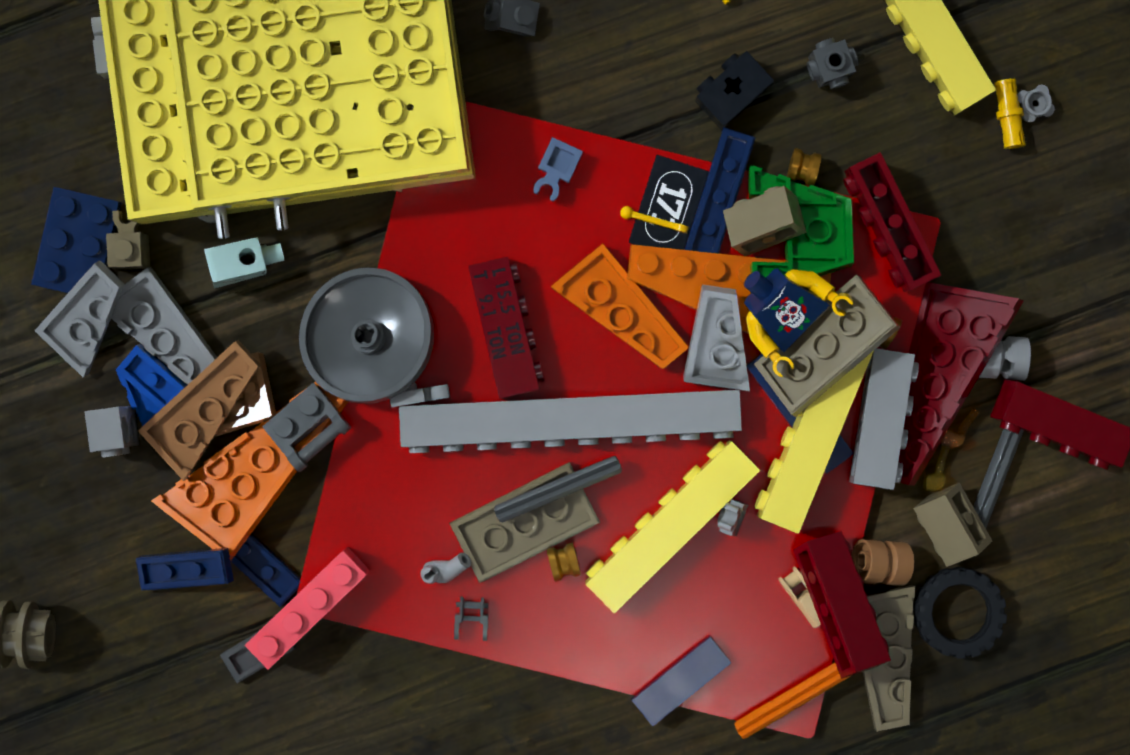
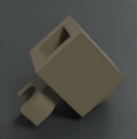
[106,211,150,270]

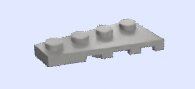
[111,267,217,385]

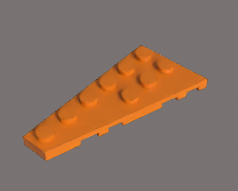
[627,244,831,334]

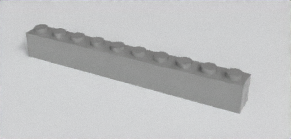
[399,390,742,453]

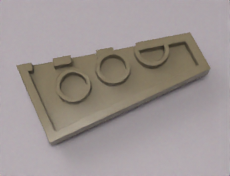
[863,585,915,732]

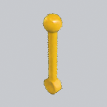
[620,206,689,234]

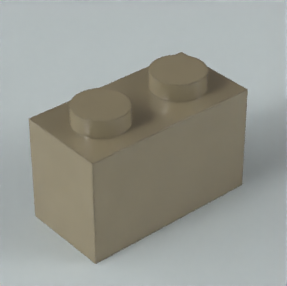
[723,186,806,256]
[913,483,992,567]

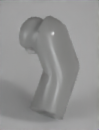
[420,552,471,584]

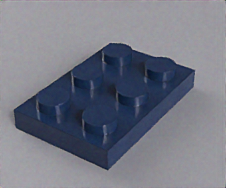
[31,187,122,293]

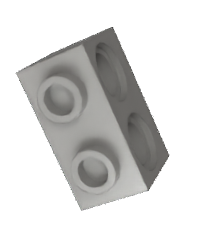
[84,406,139,457]

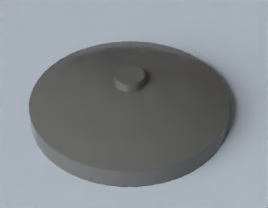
[299,268,434,404]

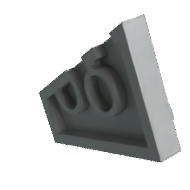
[35,260,125,378]
[683,284,750,391]

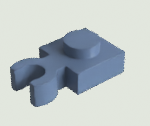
[534,137,583,202]

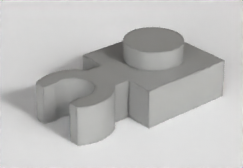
[91,17,109,79]
[390,383,450,407]
[718,499,749,537]

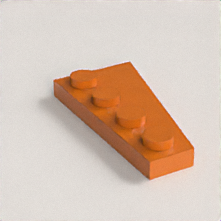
[551,244,689,369]

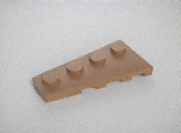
[138,340,261,481]

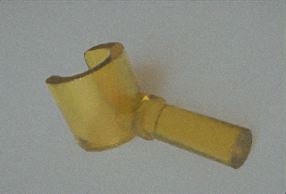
[923,445,950,491]

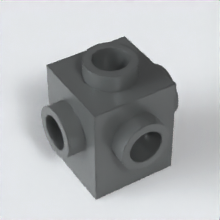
[807,38,858,90]

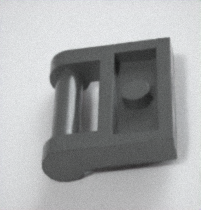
[262,382,352,473]

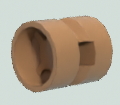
[851,539,914,586]

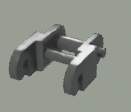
[454,596,488,641]

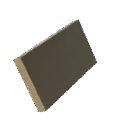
[754,275,901,417]
[449,462,600,583]

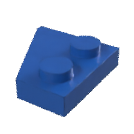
[116,344,187,426]

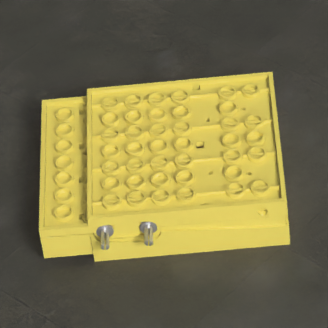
[98,0,476,239]

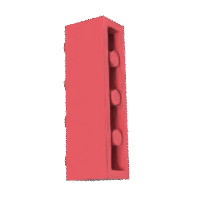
[244,547,370,670]

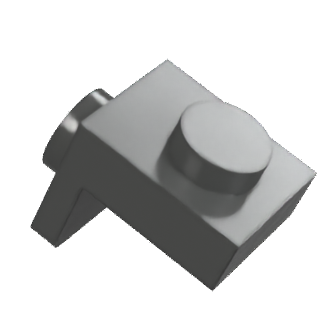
[484,0,540,37]

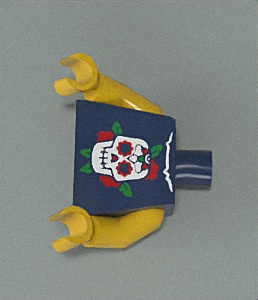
[744,268,853,377]

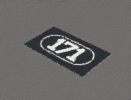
[629,155,709,250]

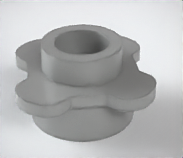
[1018,84,1055,123]

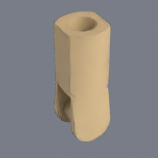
[778,566,821,628]

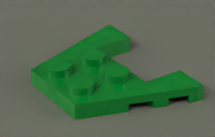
[748,166,854,277]

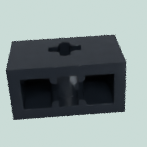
[695,51,774,130]

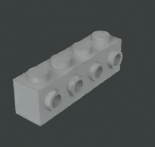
[849,349,919,490]

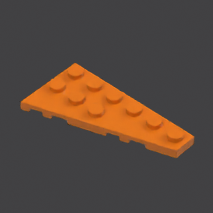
[151,381,349,561]

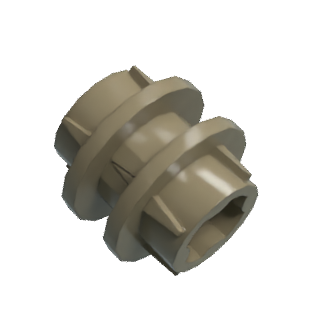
[0,600,56,669]

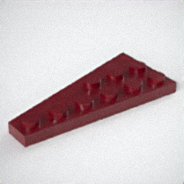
[898,282,1024,486]

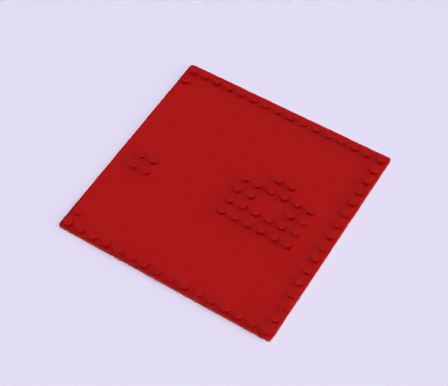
[297,101,940,738]

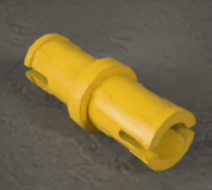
[994,79,1026,149]

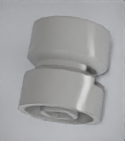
[979,336,1031,381]

